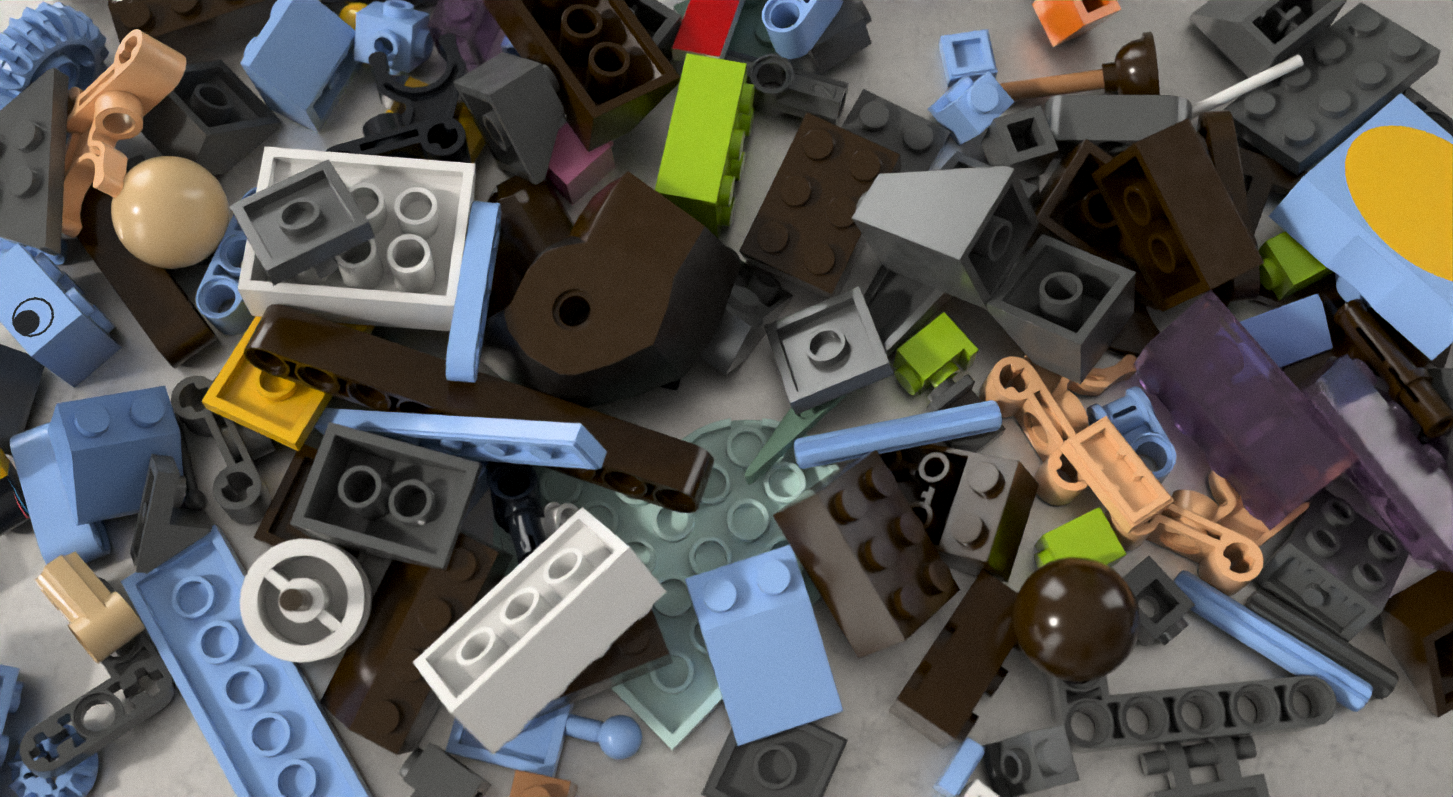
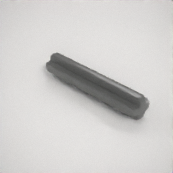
[1244,589,1399,699]

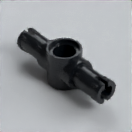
[487,461,547,564]

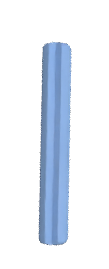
[794,400,1002,469]
[1174,570,1373,712]

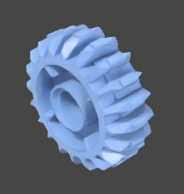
[0,1,109,110]

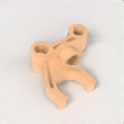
[62,29,187,238]
[979,354,1140,506]
[1104,432,1320,596]

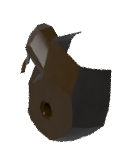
[480,171,741,408]

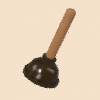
[999,31,1160,101]

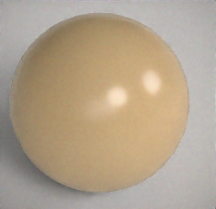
[111,156,230,269]

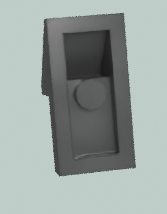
[130,454,212,573]

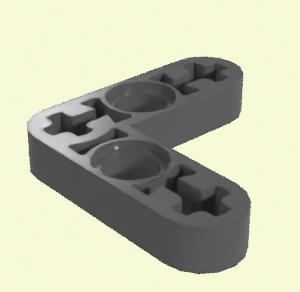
[19,577,175,778]

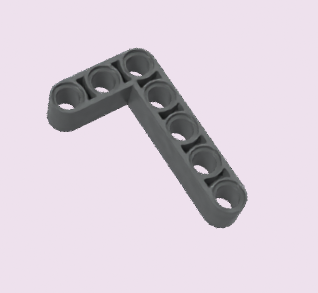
[1045,673,1336,753]

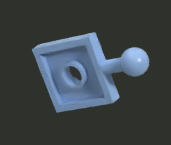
[445,703,642,778]

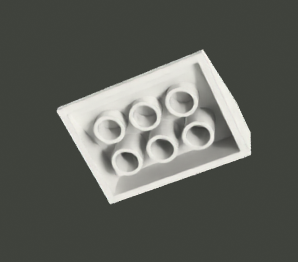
[237,147,476,332]

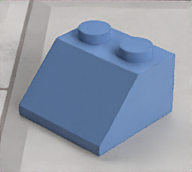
[48,386,185,526]

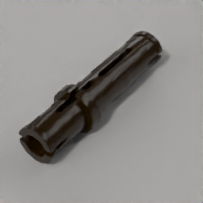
[1334,299,1453,438]

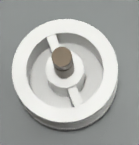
[240,539,372,662]

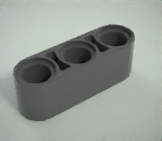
[1044,95,1193,160]

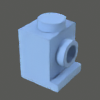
[928,72,1014,146]

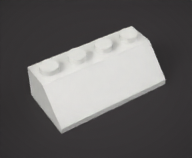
[413,507,667,755]

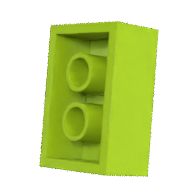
[655,53,755,239]

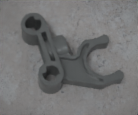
[171,372,336,524]

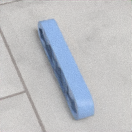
[446,201,501,383]

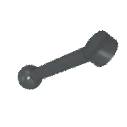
[173,409,206,510]

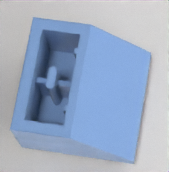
[240,0,363,133]

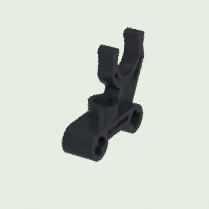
[326,33,471,163]

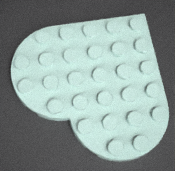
[492,418,839,751]

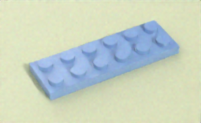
[121,524,373,797]

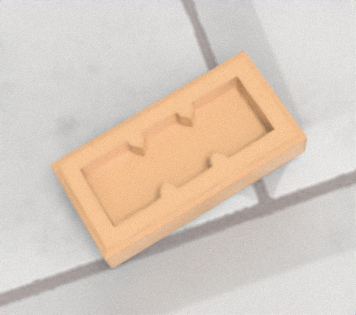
[1060,416,1174,534]

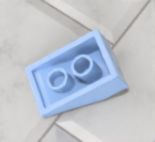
[685,545,843,747]

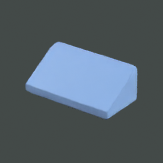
[1213,294,1333,385]

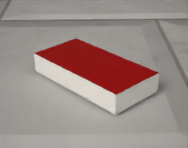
[672,0,745,62]

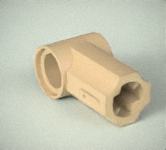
[35,552,145,664]

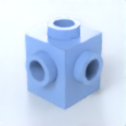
[354,0,434,75]

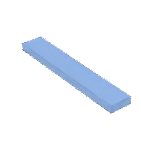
[314,408,607,470]

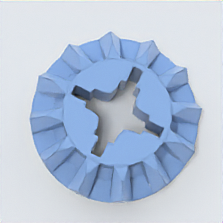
[7,724,99,797]

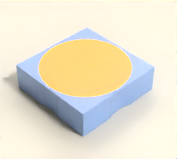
[1269,93,1453,361]

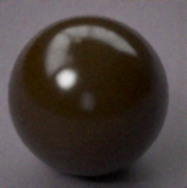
[1013,556,1140,682]

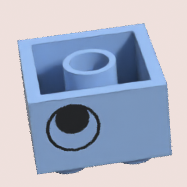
[0,244,122,388]

